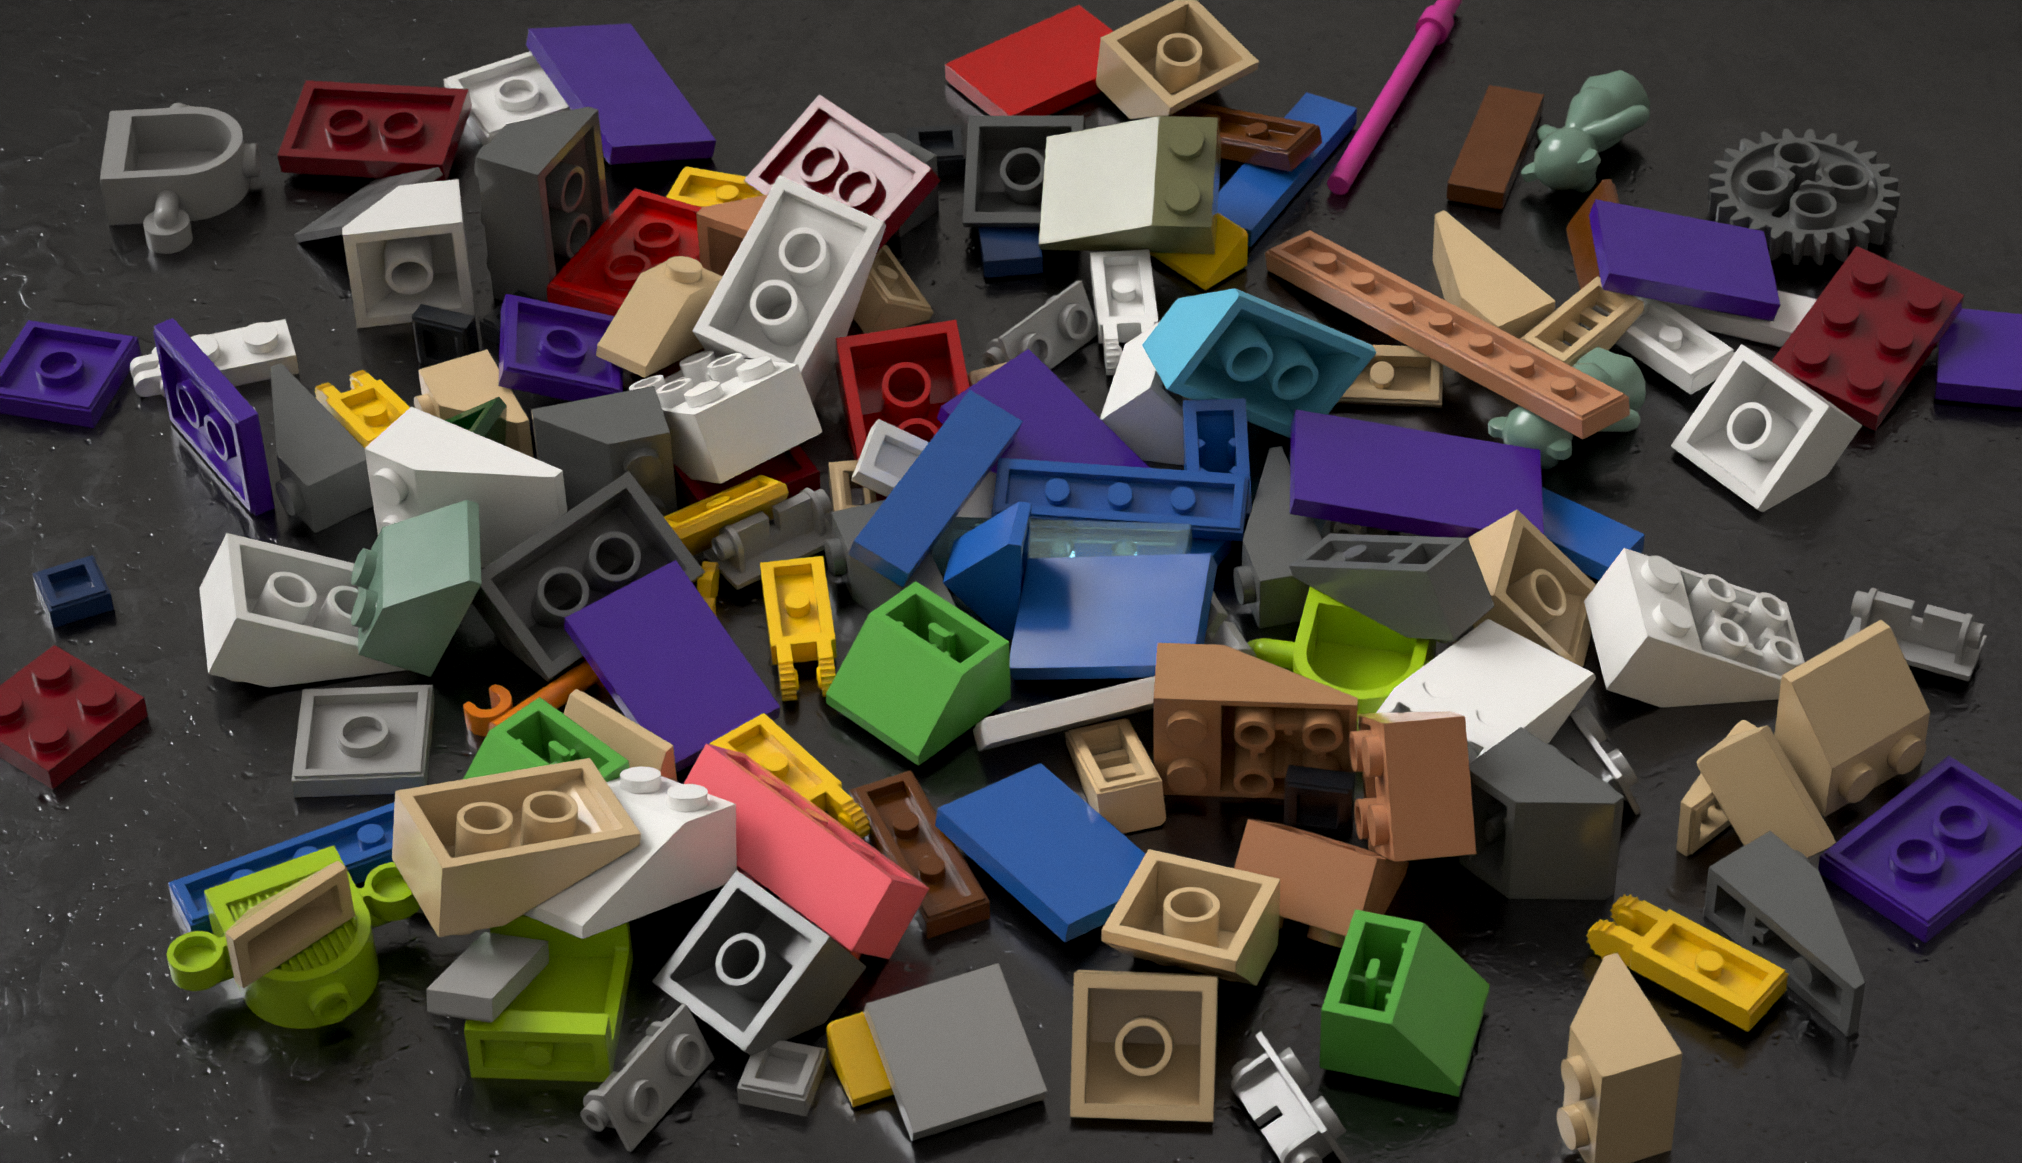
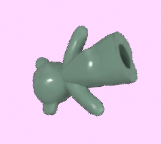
[1521,70,1650,193]
[1488,347,1646,470]

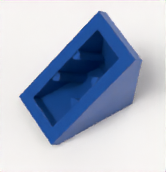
[1183,398,1252,518]
[943,502,1032,640]

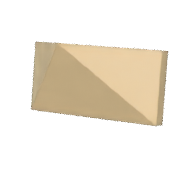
[225,861,355,988]

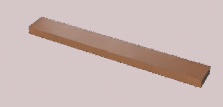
[1265,230,1630,439]

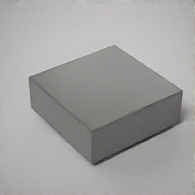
[737,1041,827,1116]

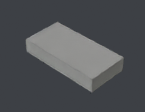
[426,932,549,1023]

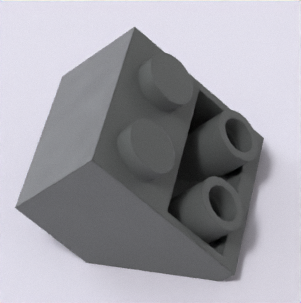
[1459,727,1624,900]

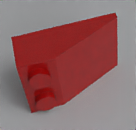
[835,320,969,502]

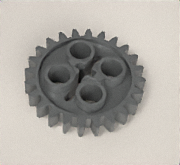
[1707,129,1900,265]

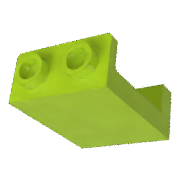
[464,914,633,1082]

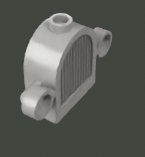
[100,103,260,254]

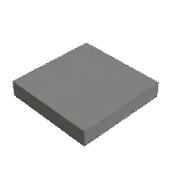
[291,685,435,798]
[864,963,1048,1141]

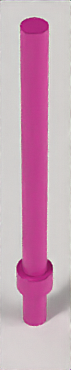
[1327,0,1462,195]

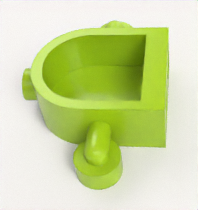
[1248,586,1437,731]
[167,845,420,1029]

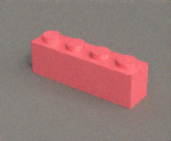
[684,744,930,959]

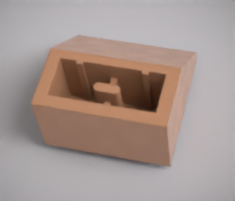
[1349,711,1476,862]

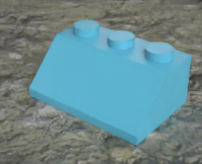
[1142,288,1377,438]

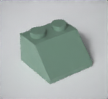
[351,500,482,677]

